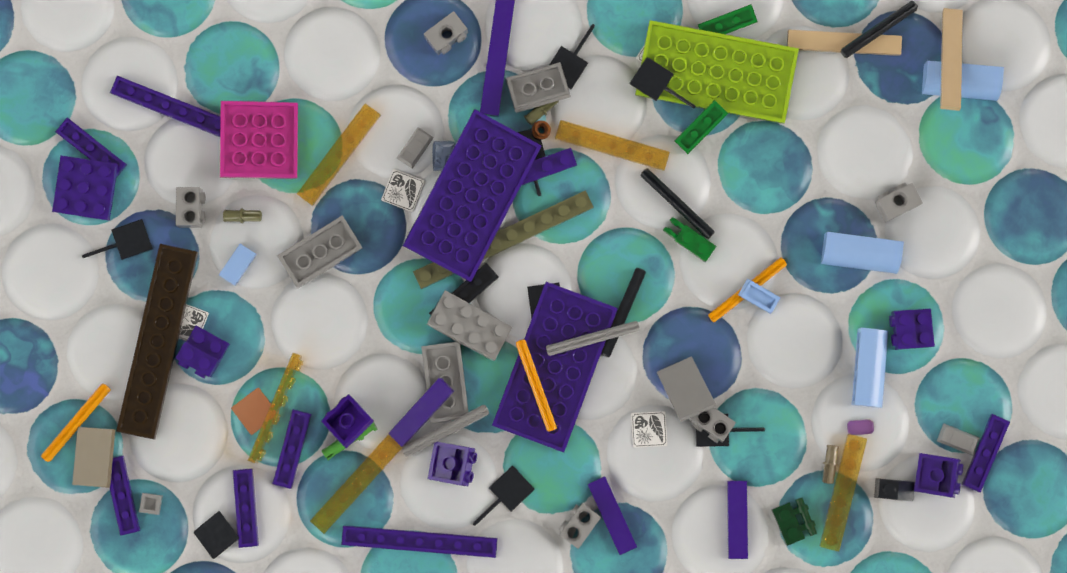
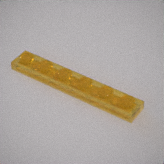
[297,103,381,206]
[555,120,670,171]
[248,353,303,463]
[310,434,403,534]
[819,434,867,552]

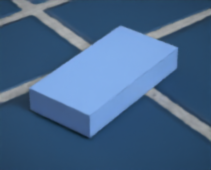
[219,244,257,286]
[738,278,780,314]

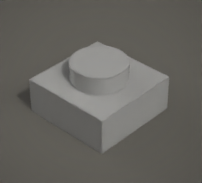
[139,493,163,515]

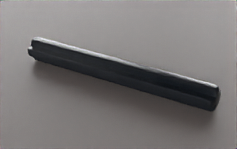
[840,1,918,58]
[641,168,714,239]
[601,268,646,358]

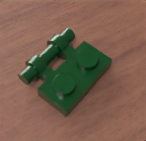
[771,497,817,546]

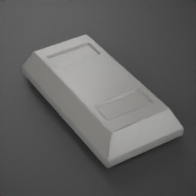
[397,127,434,169]
[937,423,980,456]

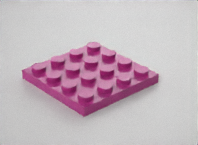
[220,101,298,179]

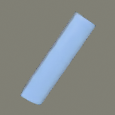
[922,61,1004,101]
[821,232,904,274]
[852,328,888,408]

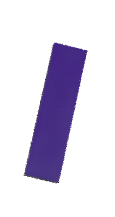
[55,117,127,178]
[388,378,454,447]
[272,409,312,489]
[961,414,1010,493]
[110,456,140,536]
[233,468,259,548]
[587,476,637,555]
[727,481,748,559]

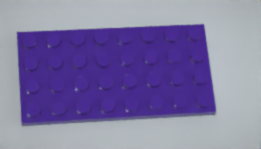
[402,109,542,282]
[492,282,618,453]

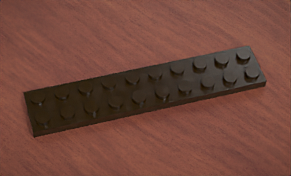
[116,244,198,440]

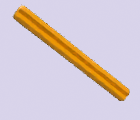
[708,257,787,322]
[516,339,557,432]
[41,383,111,462]

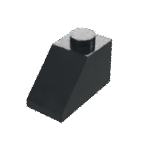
[874,478,915,501]

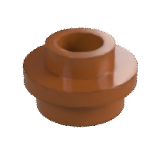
[532,121,551,140]

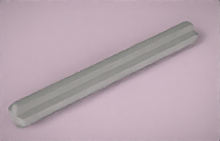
[546,321,640,356]
[402,405,489,457]

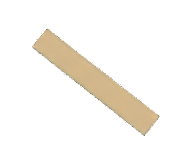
[940,8,963,111]
[787,30,902,56]

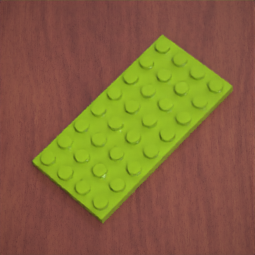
[635,20,799,124]

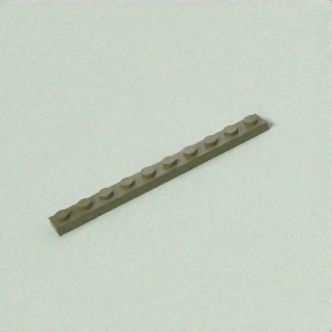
[413,190,594,289]

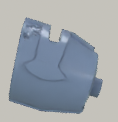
[432,141,456,171]

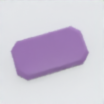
[847,419,874,435]

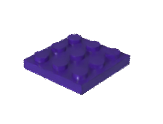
[52,155,118,221]

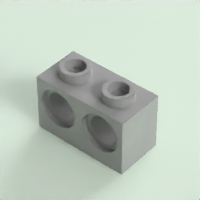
[176,187,206,228]
[691,407,736,443]
[559,503,601,549]

